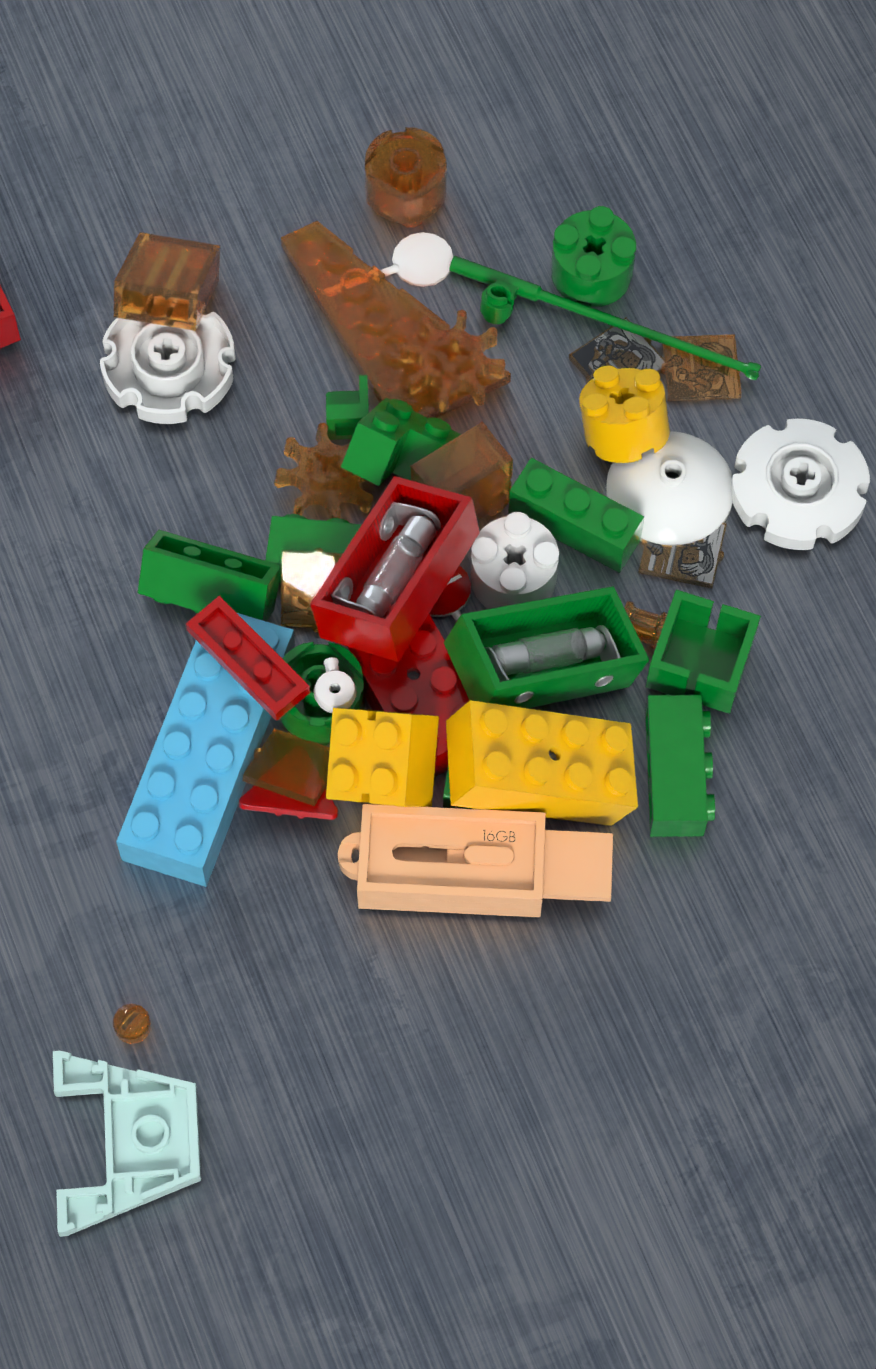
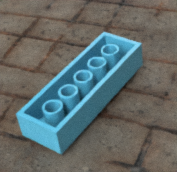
[116,613,295,887]

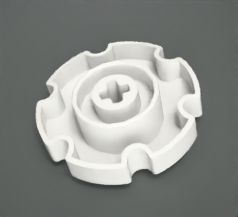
[100,296,236,424]
[731,419,870,550]

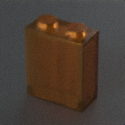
[114,232,220,331]

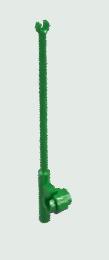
[449,256,761,380]

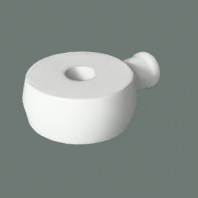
[314,657,357,713]

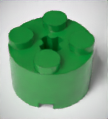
[551,206,636,307]
[280,642,365,747]

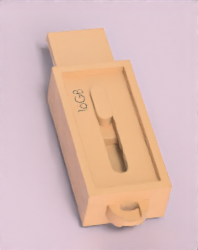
[337,804,613,917]

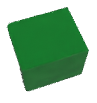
[326,375,369,440]

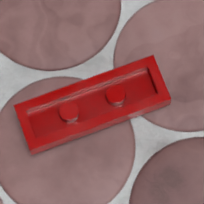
[186,596,310,721]

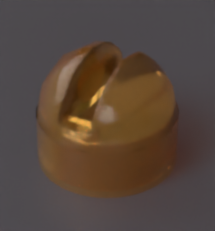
[113,1004,151,1044]

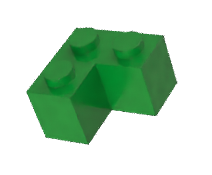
[341,398,462,487]

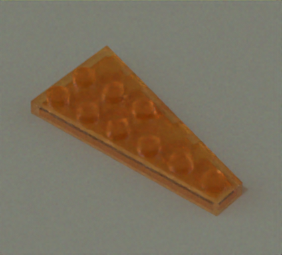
[281,221,511,418]

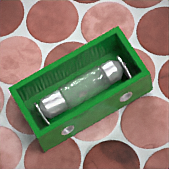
[444,586,649,708]

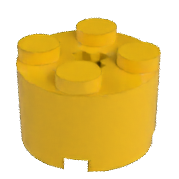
[579,366,670,463]

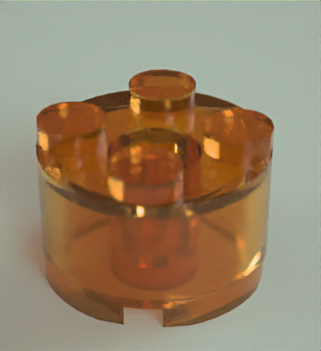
[365,127,447,228]

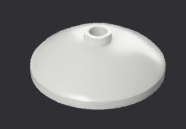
[606,431,733,548]

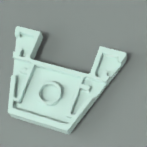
[53,1050,201,1237]

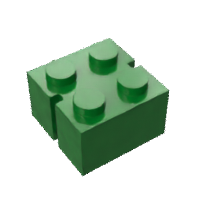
[646,589,761,714]

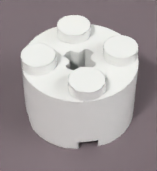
[471,512,559,609]

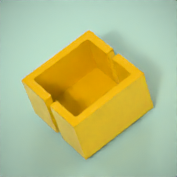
[326,708,439,807]

